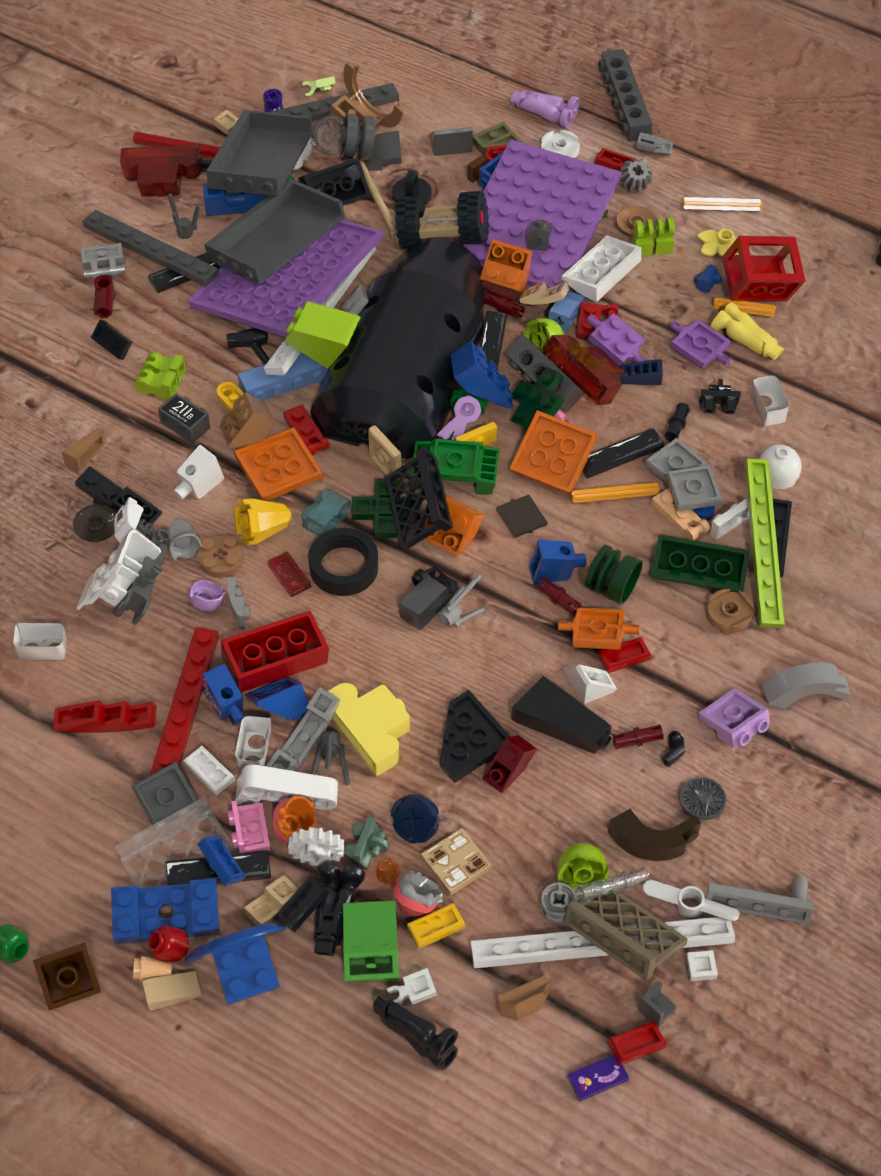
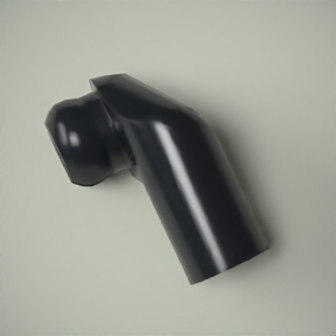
[661,731,685,767]

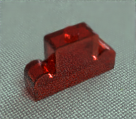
[120,145,203,197]
[543,335,625,405]

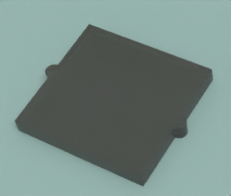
[496,495,548,538]

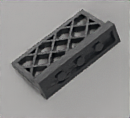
[385,447,453,551]

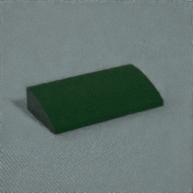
[651,535,750,593]

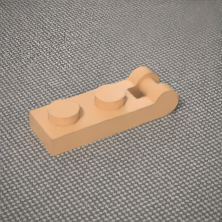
[651,488,710,541]

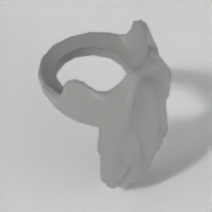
[168,519,202,560]

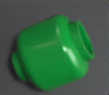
[0,924,29,963]

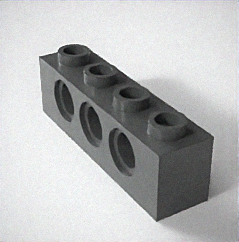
[506,335,585,412]

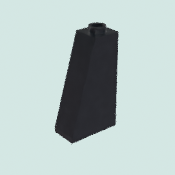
[511,676,612,754]

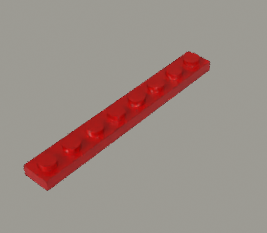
[149,627,219,776]

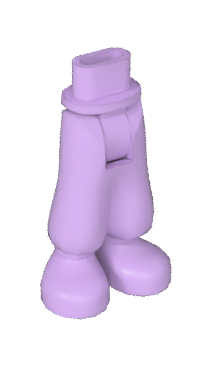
[510,90,580,128]

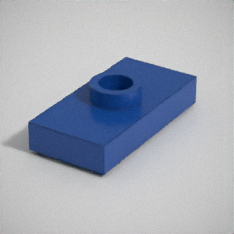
[197,836,245,886]

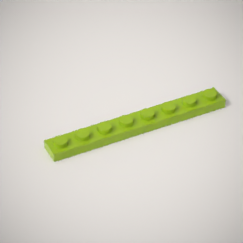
[744,458,784,628]

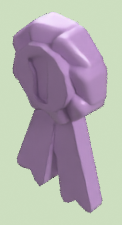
[437,396,481,440]

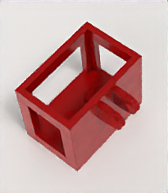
[722,236,805,301]

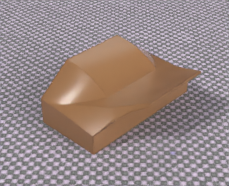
[496,976,549,1020]

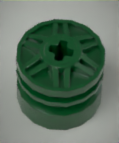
[585,544,643,605]

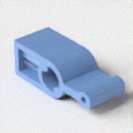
[549,291,585,333]

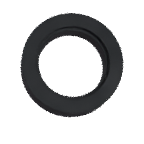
[309,528,378,596]

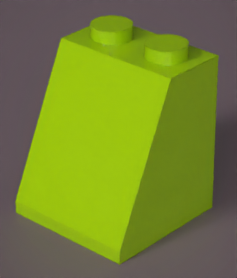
[284,301,360,369]

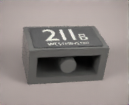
[158,393,210,444]

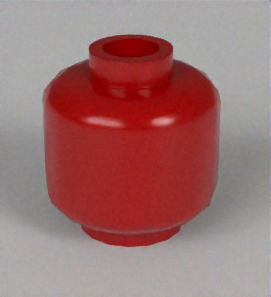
[149,925,190,963]

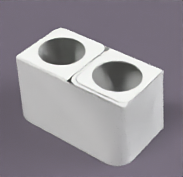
[751,376,789,426]
[13,623,67,660]
[235,716,271,772]

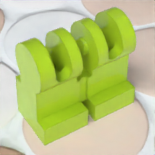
[630,217,675,257]
[134,352,186,400]

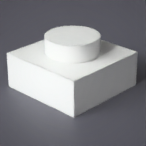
[686,950,718,981]

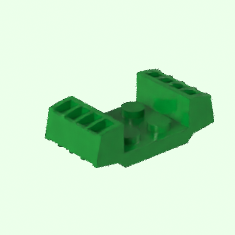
[411,439,500,495]

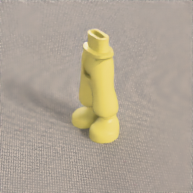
[710,302,784,360]

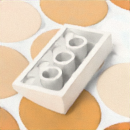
[562,236,641,302]

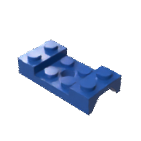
[111,878,220,944]

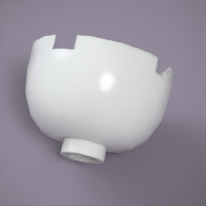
[759,445,802,489]

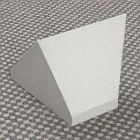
[562,664,617,704]

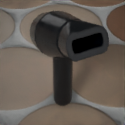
[226,328,270,365]

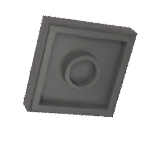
[131,762,200,831]

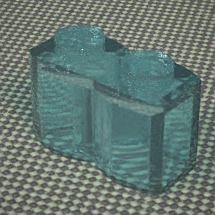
[301,488,351,536]

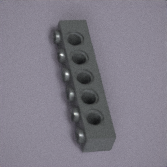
[598,49,653,142]

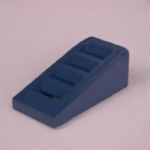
[618,359,663,385]

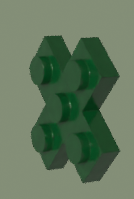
[510,367,565,430]
[352,479,420,538]

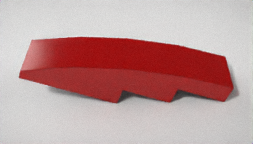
[53,700,157,733]

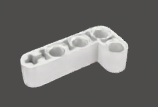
[236,765,338,810]

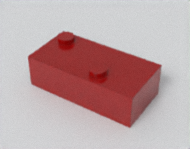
[221,610,329,693]

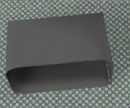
[399,575,449,630]

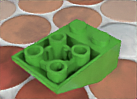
[343,900,400,984]

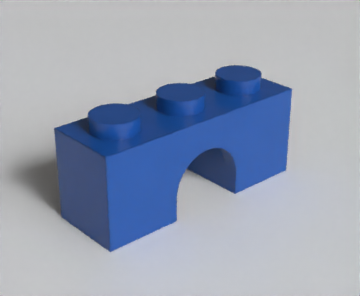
[203,184,265,216]

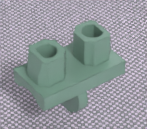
[344,817,390,870]

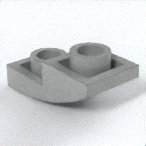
[227,577,250,629]

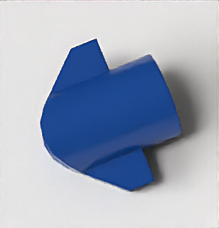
[694,264,722,293]

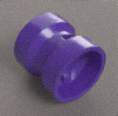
[263,89,283,112]

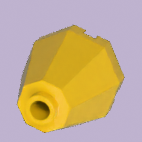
[233,498,291,545]

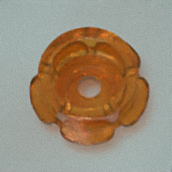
[376,859,400,884]

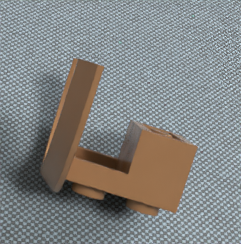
[328,61,404,131]

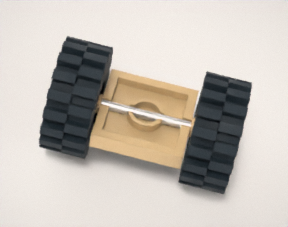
[395,191,489,249]

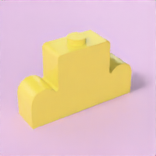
[327,683,410,777]

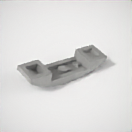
[266,687,340,771]

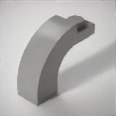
[762,662,851,709]

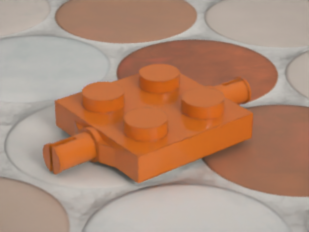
[558,608,639,650]

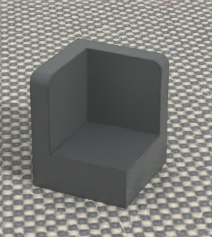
[638,981,676,1028]

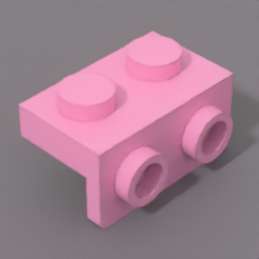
[228,800,271,854]

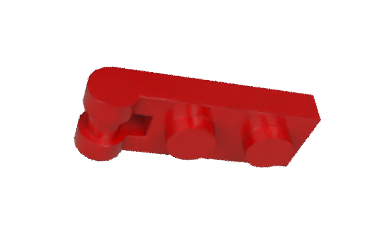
[283,404,330,456]

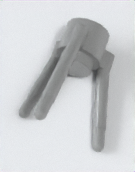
[437,575,485,627]

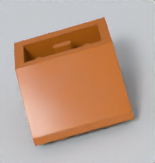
[480,239,532,294]
[423,495,484,557]

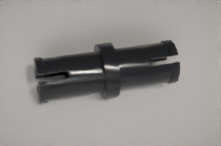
[664,403,690,442]

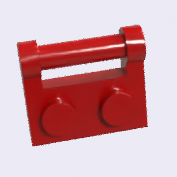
[576,302,619,340]

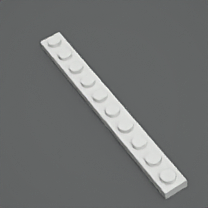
[264,247,376,376]
[471,917,735,968]

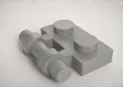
[80,243,126,280]

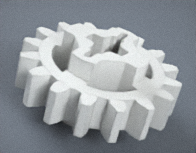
[288,827,344,866]

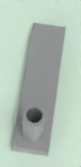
[706,877,814,925]

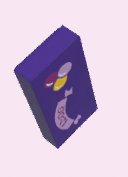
[567,1055,629,1102]

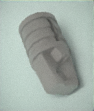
[636,132,673,155]

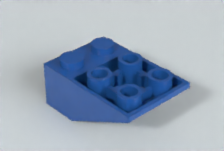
[450,341,513,409]

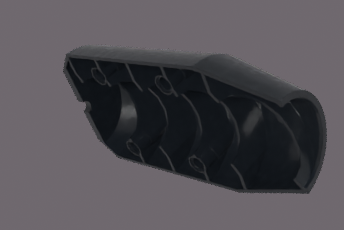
[310,237,485,459]

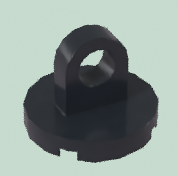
[392,169,432,205]

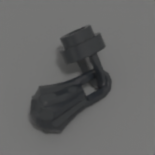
[411,567,458,595]

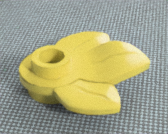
[697,229,735,257]

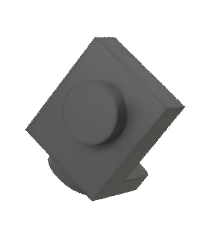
[528,219,553,251]

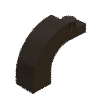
[608,809,701,861]

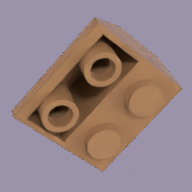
[220,392,275,448]

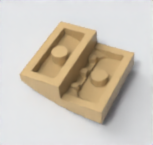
[519,281,570,305]

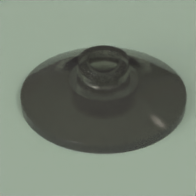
[73,504,117,542]

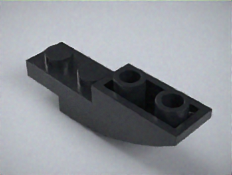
[75,466,162,529]

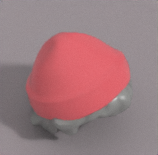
[393,871,443,917]

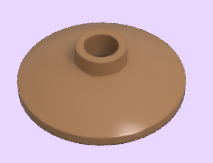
[616,206,656,236]

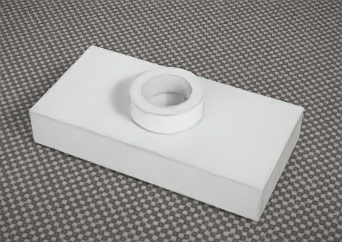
[183,746,235,796]

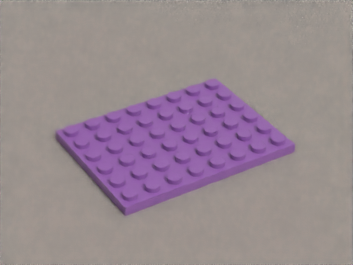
[457,139,622,288]
[188,220,384,338]

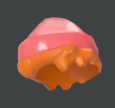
[273,795,316,844]

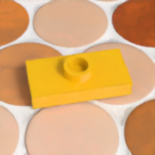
[455,422,497,446]
[407,903,465,949]

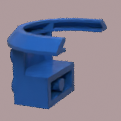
[184,922,286,1006]

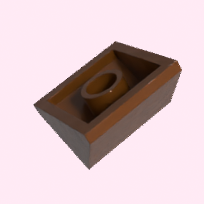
[33,942,101,1011]

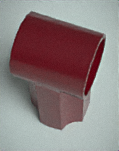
[93,275,116,318]

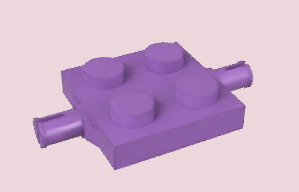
[586,313,647,366]
[670,319,732,369]

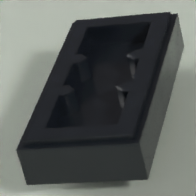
[91,320,133,360]
[276,875,329,933]

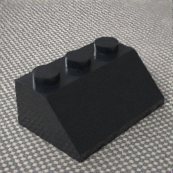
[298,157,371,205]

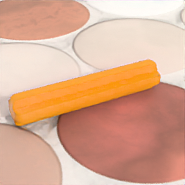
[713,297,775,317]

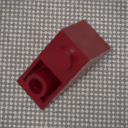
[482,735,537,793]

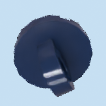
[391,793,439,844]

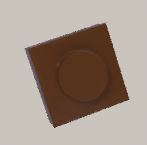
[467,155,487,183]

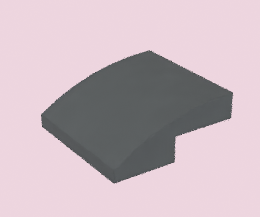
[363,131,401,171]

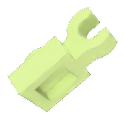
[301,76,336,97]

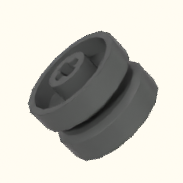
[340,113,375,161]

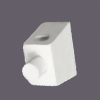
[173,445,225,500]

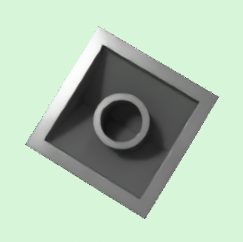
[429,127,473,156]

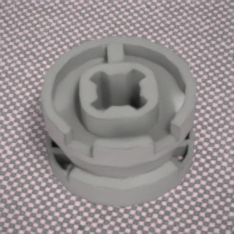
[540,882,577,925]

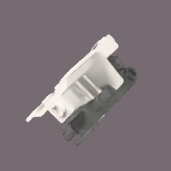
[76,497,170,625]

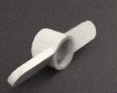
[643,880,740,921]

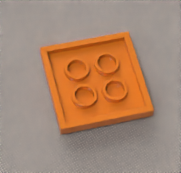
[509,410,598,495]
[234,427,323,501]

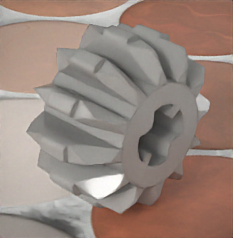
[620,157,653,193]

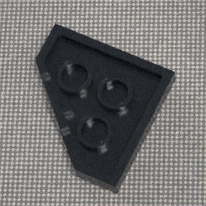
[440,690,511,783]

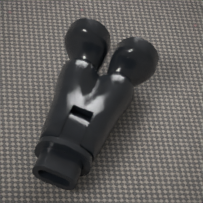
[313,864,365,956]
[373,996,458,1071]

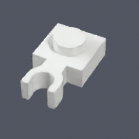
[387,968,438,1005]

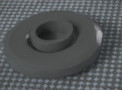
[679,777,727,820]

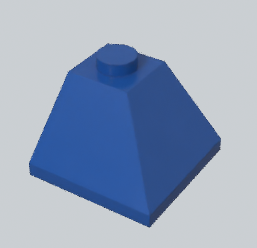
[245,676,308,720]

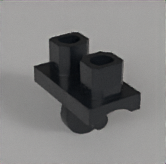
[699,378,741,414]

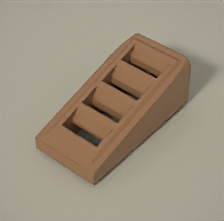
[62,428,106,472]

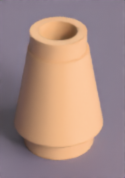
[133,955,172,982]

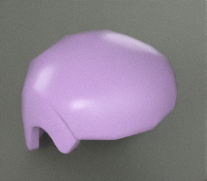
[189,580,226,612]

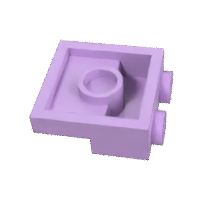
[699,688,770,749]

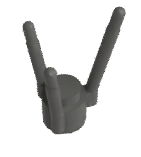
[168,194,200,239]
[311,731,350,785]

